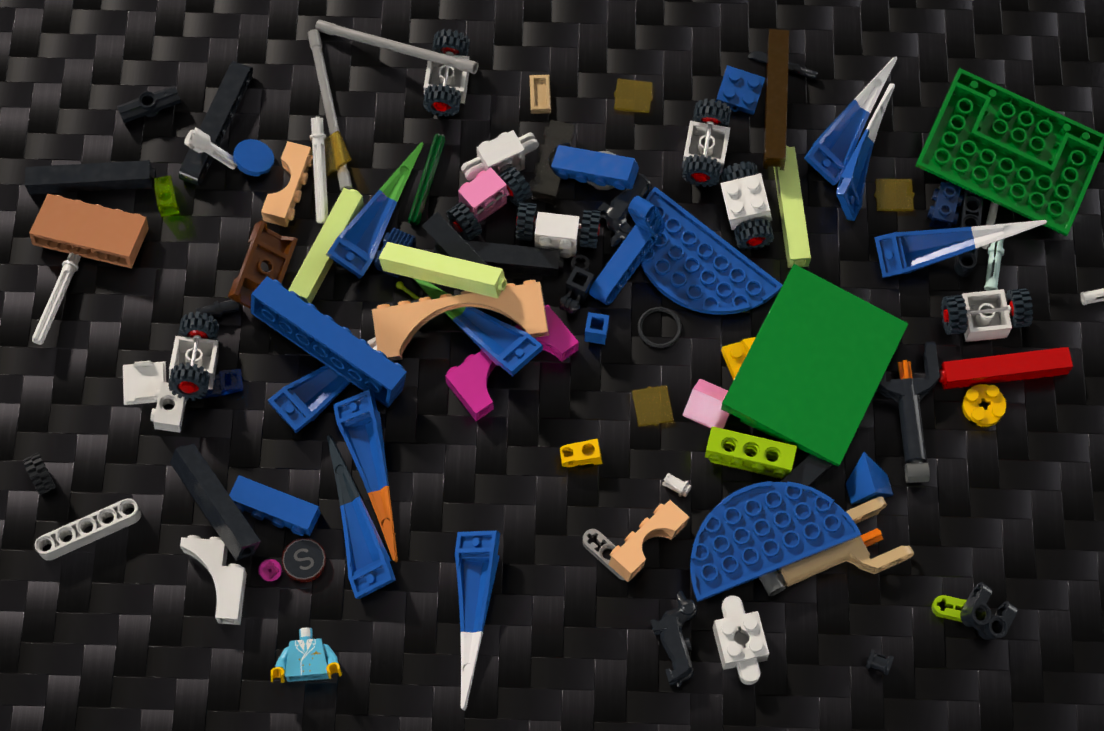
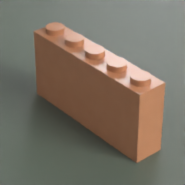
[29,194,149,268]

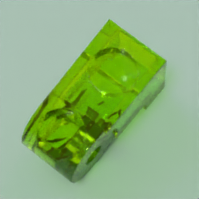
[154,175,179,217]

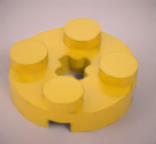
[962,384,1006,427]

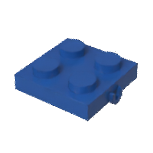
[715,65,765,115]

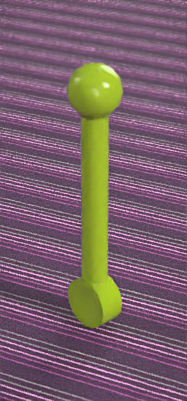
[396,281,419,300]

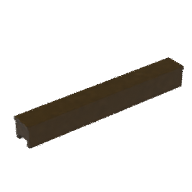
[763,29,789,170]

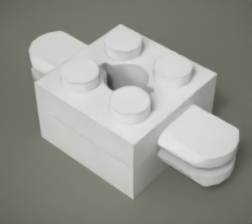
[461,130,539,181]
[712,596,769,685]

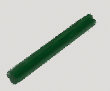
[408,134,445,225]

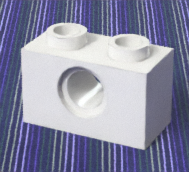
[150,382,187,433]

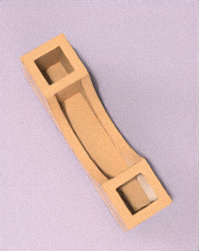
[261,141,313,227]
[608,500,689,582]

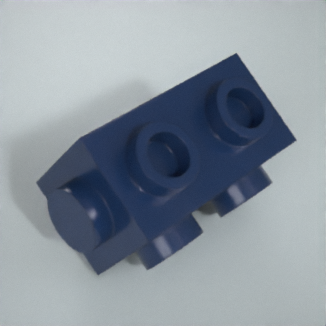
[927,182,963,229]

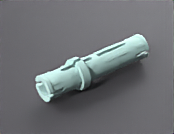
[984,239,1005,291]

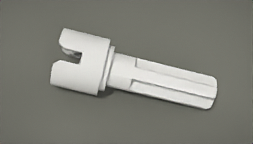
[184,127,238,170]

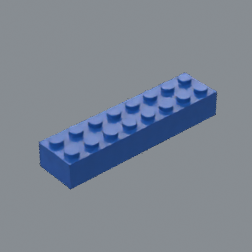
[251,276,407,408]

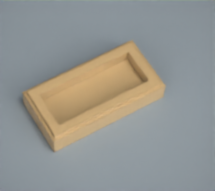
[530,75,551,114]

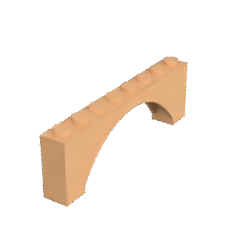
[372,280,549,361]

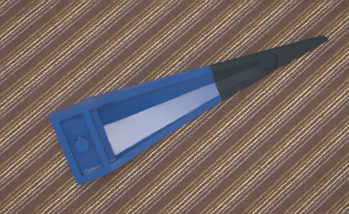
[327,435,396,599]

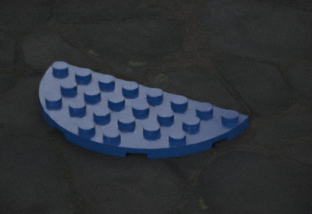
[640,187,783,315]
[690,481,861,602]

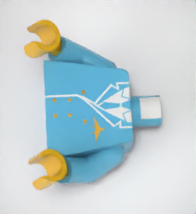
[271,628,342,683]

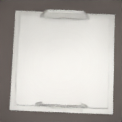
[123,361,166,405]

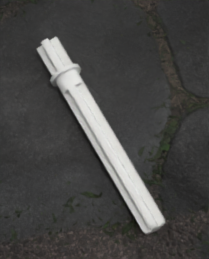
[310,117,328,224]
[32,252,81,345]

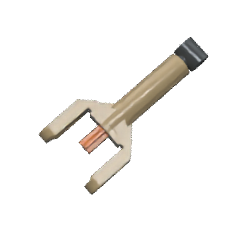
[759,496,914,596]

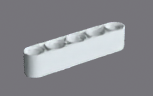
[35,499,141,560]

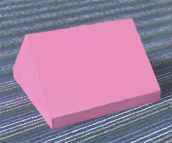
[683,379,730,429]

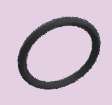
[638,307,682,348]

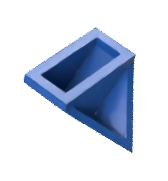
[845,452,893,505]

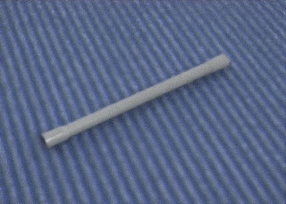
[315,20,478,74]
[308,29,353,191]

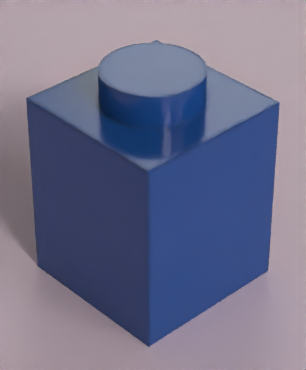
[584,312,609,345]

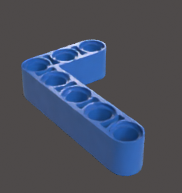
[589,196,665,305]

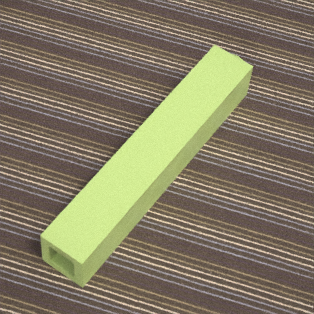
[774,146,811,268]
[288,188,364,303]
[379,242,507,298]

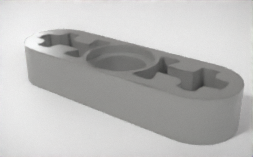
[583,529,625,580]

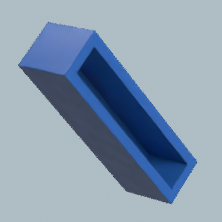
[551,145,639,190]
[229,475,321,536]

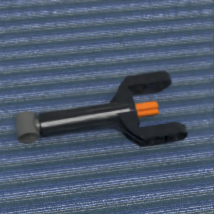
[877,342,940,483]

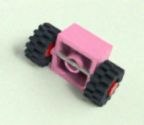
[446,166,532,241]

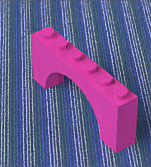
[445,305,579,421]

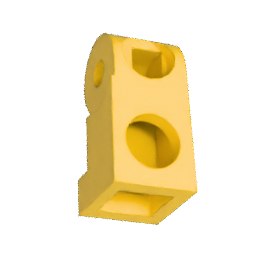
[560,439,602,467]

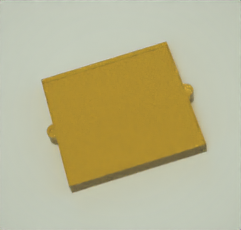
[614,79,653,113]
[311,130,351,177]
[874,179,915,211]
[632,385,674,426]

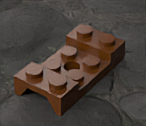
[228,220,298,309]

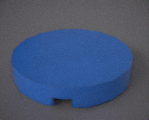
[233,139,274,176]

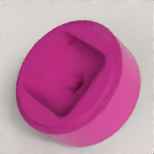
[258,559,282,581]

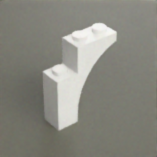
[180,535,247,625]

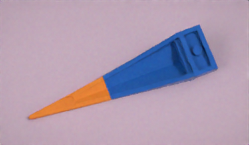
[333,390,398,562]

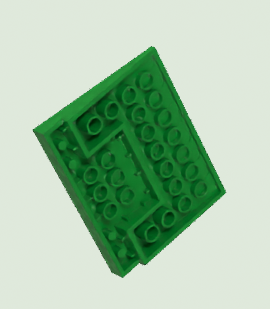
[915,68,1104,236]
[721,264,908,467]

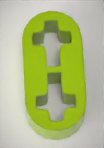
[932,595,967,622]

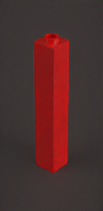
[939,347,1073,389]

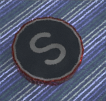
[282,538,327,582]

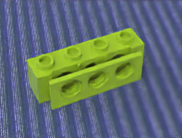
[705,426,797,479]

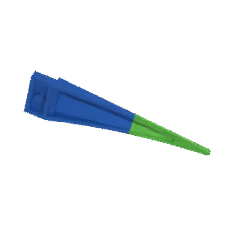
[326,142,423,278]
[412,278,543,376]

